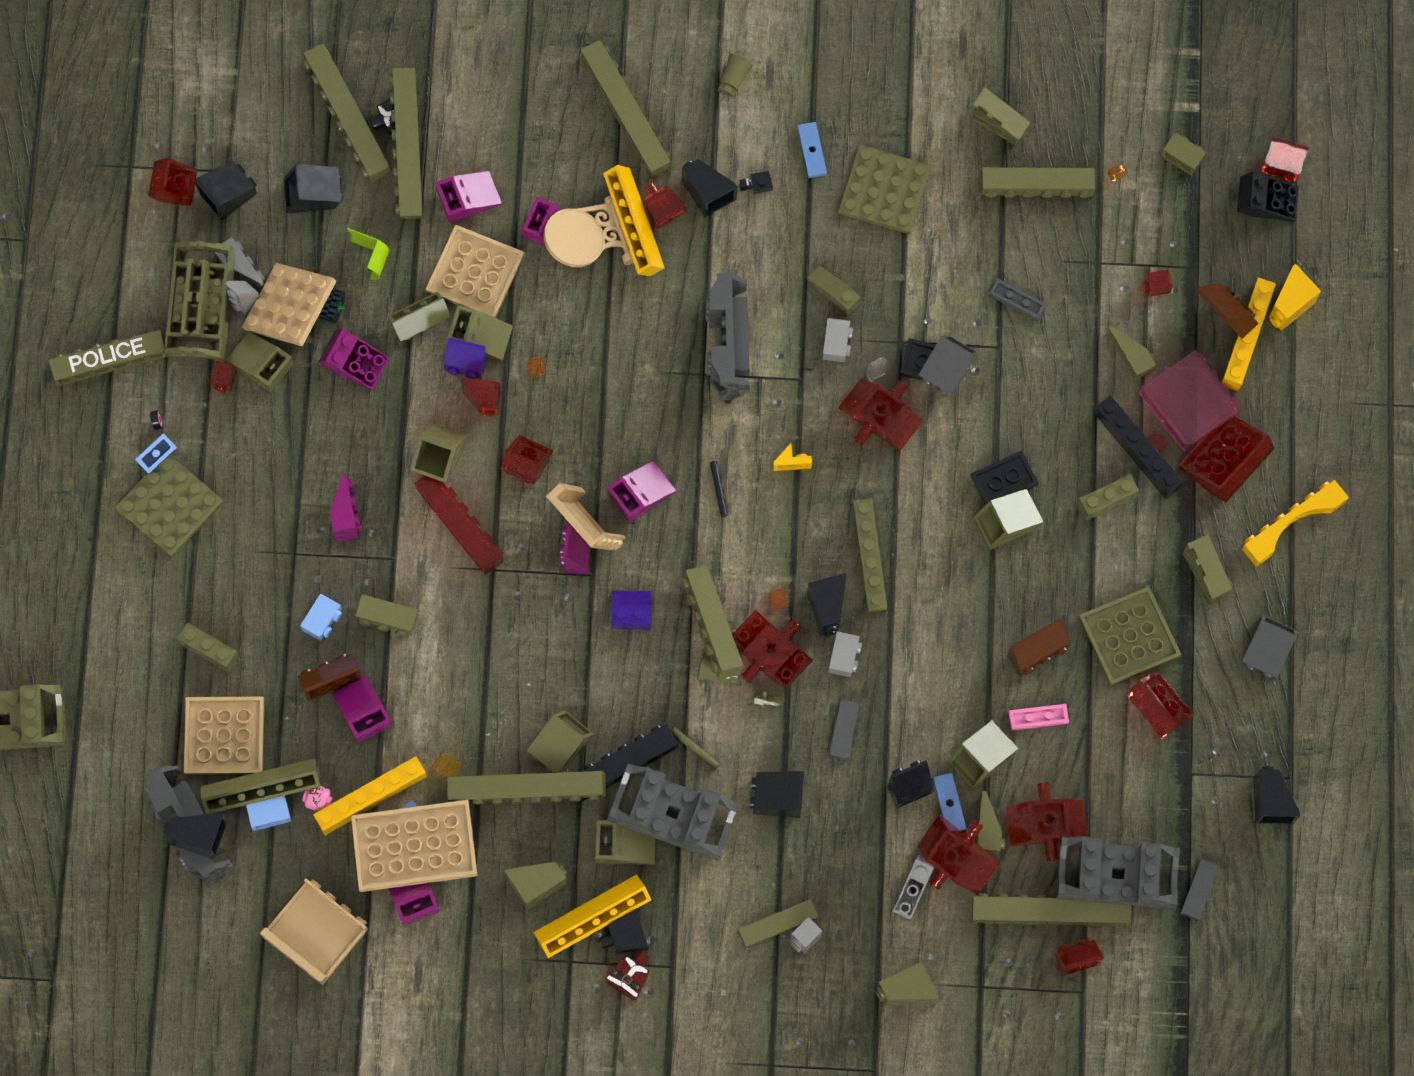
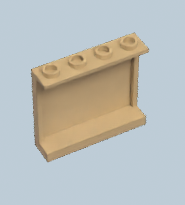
[546,483,626,551]
[260,878,368,985]

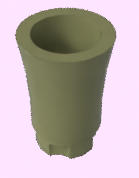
[717,54,753,97]
[697,654,738,684]

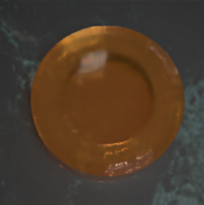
[1108,165,1128,181]
[527,357,546,377]
[769,589,789,609]

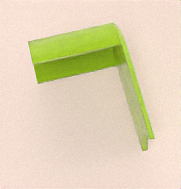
[347,228,390,280]

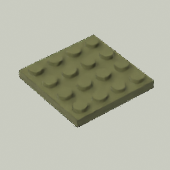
[838,145,931,234]
[115,455,224,558]
[1079,586,1181,686]

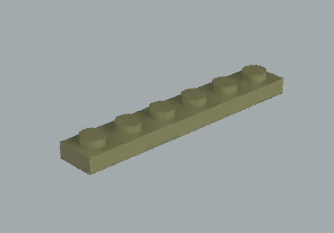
[853,498,888,613]

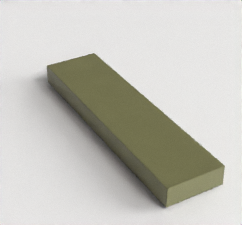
[738,899,818,948]

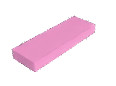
[1008,704,1069,731]

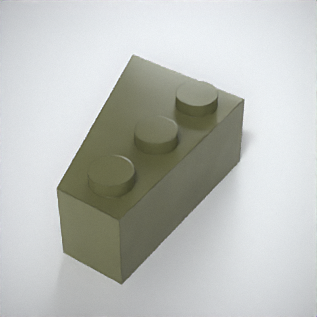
[970,87,1030,147]
[1183,534,1233,604]

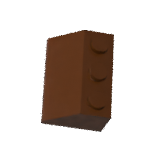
[1196,283,1259,339]
[1007,618,1070,675]
[297,654,361,702]

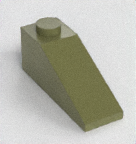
[807,266,861,317]
[1107,326,1157,381]
[975,791,1005,855]

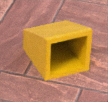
[1269,264,1321,331]

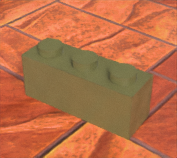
[387,292,451,342]
[1077,474,1139,521]
[355,594,419,637]
[177,623,239,672]

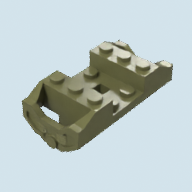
[164,241,234,360]
[0,684,66,750]

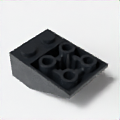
[1237,171,1299,222]
[887,760,934,809]

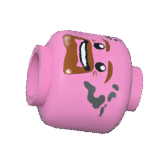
[302,786,333,812]

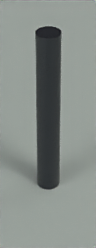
[710,461,728,517]

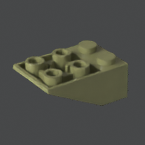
[447,305,513,361]
[225,332,294,393]
[595,820,655,865]

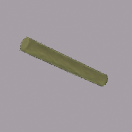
[671,727,720,770]

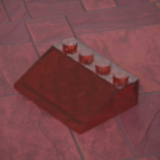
[1178,412,1274,503]

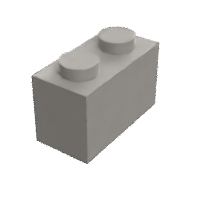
[822,318,853,362]
[828,631,862,678]
[790,917,822,954]

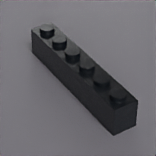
[1094,395,1183,499]
[575,724,678,805]

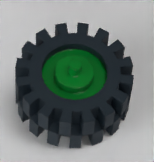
[320,288,345,324]

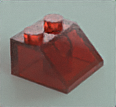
[1261,137,1309,181]
[148,158,197,206]
[461,378,501,417]
[500,435,553,484]
[1055,938,1104,976]

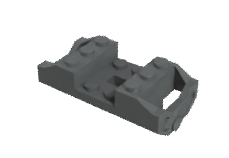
[705,273,750,400]
[607,763,738,861]
[146,765,234,887]
[1057,836,1180,909]

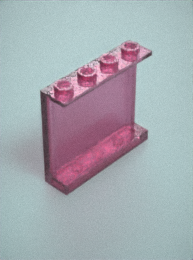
[1139,350,1241,452]

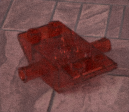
[839,378,922,452]
[732,610,813,689]
[1006,782,1088,862]
[917,814,1000,894]

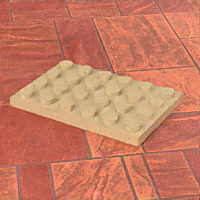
[351,800,478,892]

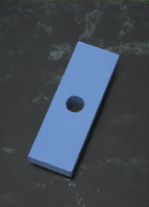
[797,122,827,179]
[933,773,966,835]

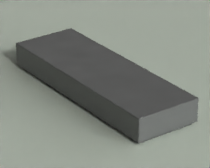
[988,278,1047,321]
[829,699,860,760]
[1180,859,1219,921]

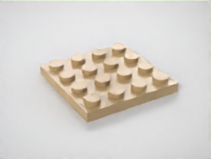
[425,225,525,318]
[242,263,336,346]
[184,697,265,775]

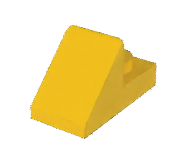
[773,443,812,471]

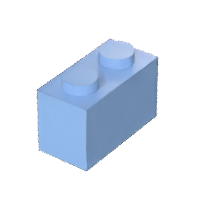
[135,433,177,474]
[300,594,342,642]
[246,795,292,831]

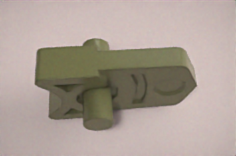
[753,690,782,707]

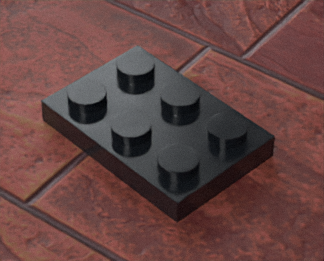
[900,338,936,381]
[970,450,1039,505]

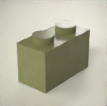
[1161,133,1206,176]

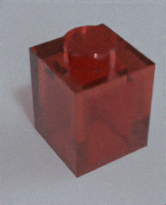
[1143,269,1173,297]
[210,361,237,393]

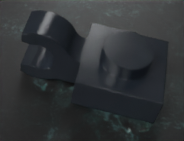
[739,171,773,194]

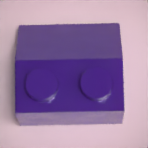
[444,337,487,380]
[611,591,651,629]

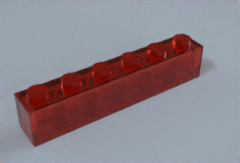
[414,475,503,575]

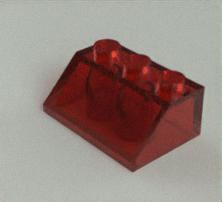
[1126,670,1194,738]

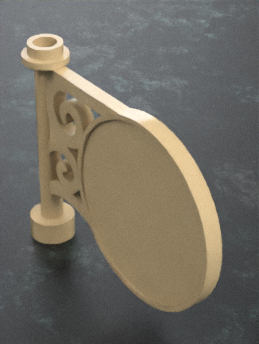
[544,196,634,267]

